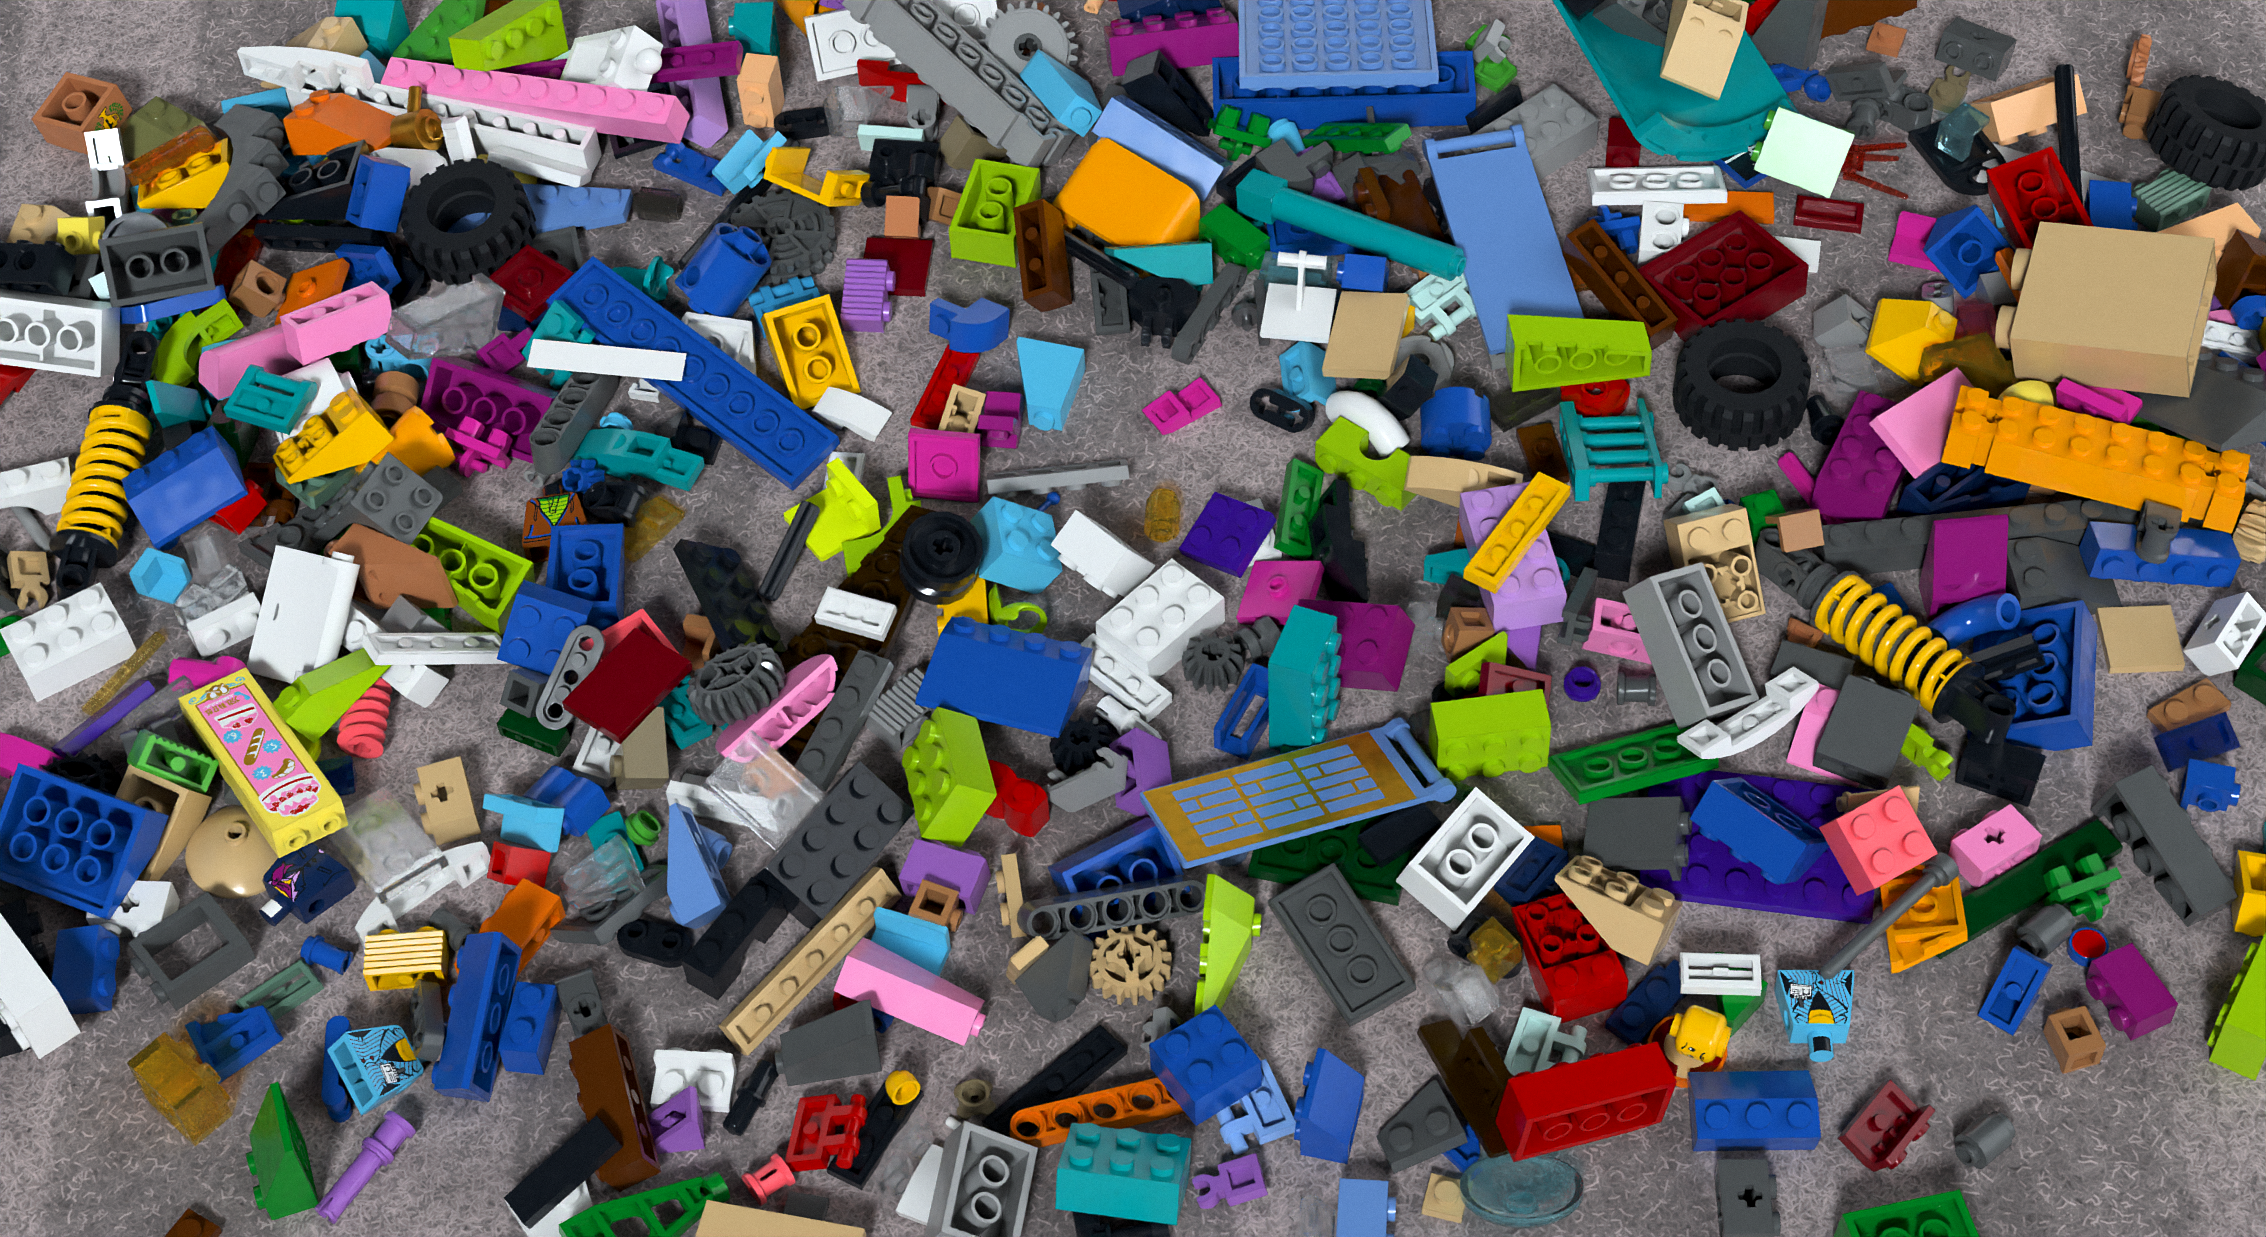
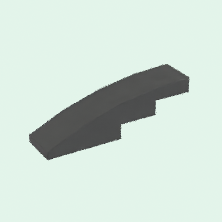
[1085,229,1130,336]

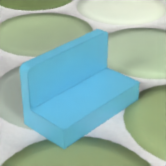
[221,87,292,119]
[1279,341,1337,412]
[482,793,565,853]
[871,907,951,976]

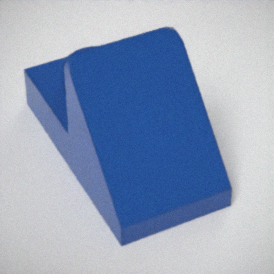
[1978,946,2053,1036]

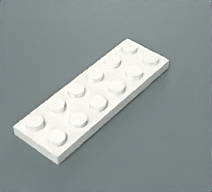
[803,0,997,82]

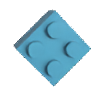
[970,496,1063,594]

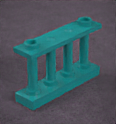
[1559,398,1669,501]

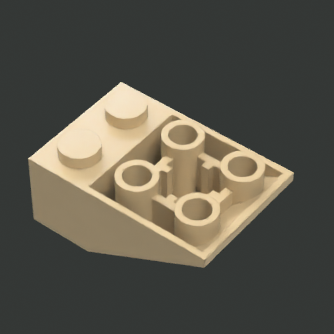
[1660,0,1749,101]
[1663,503,1766,623]
[1555,855,1683,966]

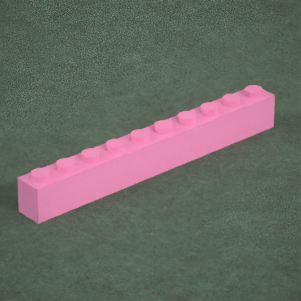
[380,57,690,144]

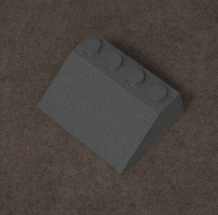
[2127,347,2266,452]

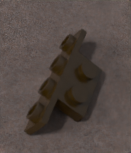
[1417,1020,1513,1158]

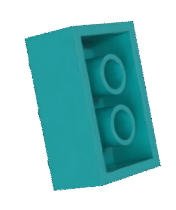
[1055,1123,1192,1225]

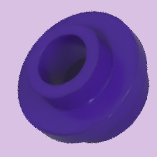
[1563,666,1601,702]

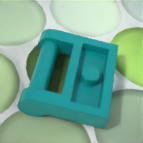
[223,364,317,435]

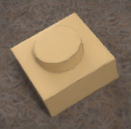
[1421,1173,1471,1223]

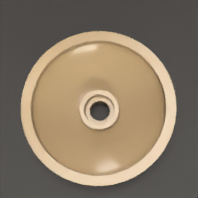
[185,805,278,899]

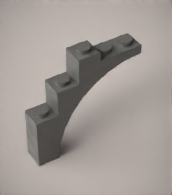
[193,104,290,258]

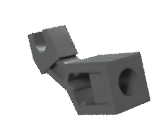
[1332,151,1423,199]

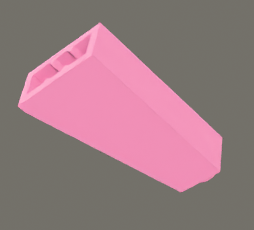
[833,937,986,1046]

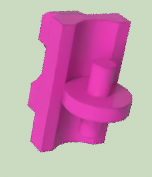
[444,416,513,478]

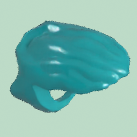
[612,255,674,303]

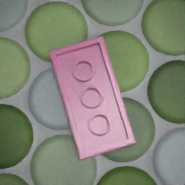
[1869,367,1974,479]

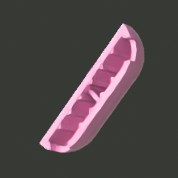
[715,654,838,764]

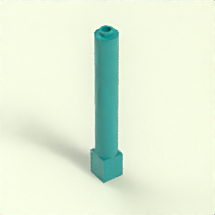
[1236,168,1466,281]

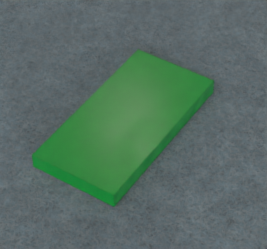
[1548,723,1719,805]

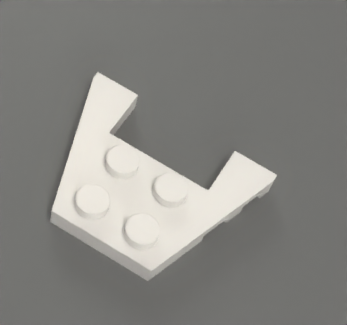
[628,312,757,403]

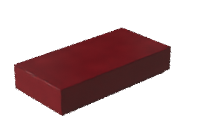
[1793,195,1864,234]

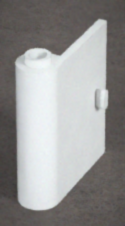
[247,545,360,683]

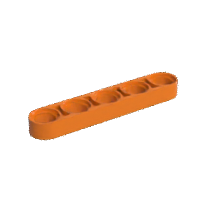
[1009,1077,1185,1148]

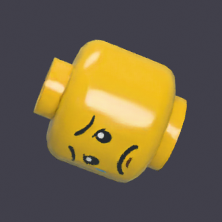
[1669,1005,1732,1063]

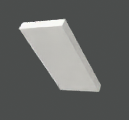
[1586,165,1728,206]

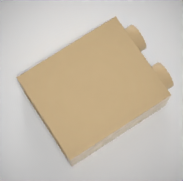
[1995,221,2217,398]

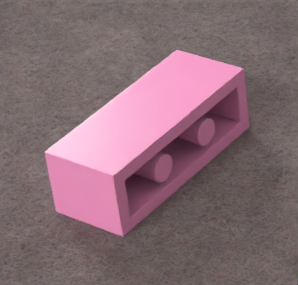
[280,281,395,365]

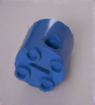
[675,222,772,318]

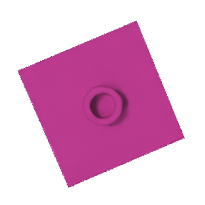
[908,428,980,503]
[1236,561,1325,625]

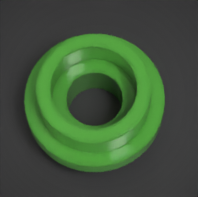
[625,810,661,846]

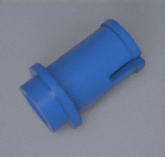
[300,935,354,975]

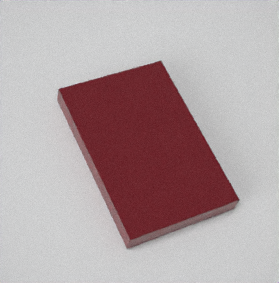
[562,628,693,744]

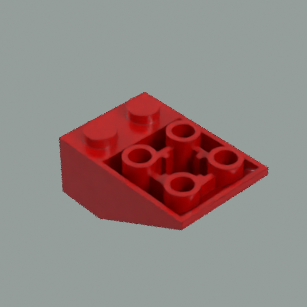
[1511,892,1629,1023]

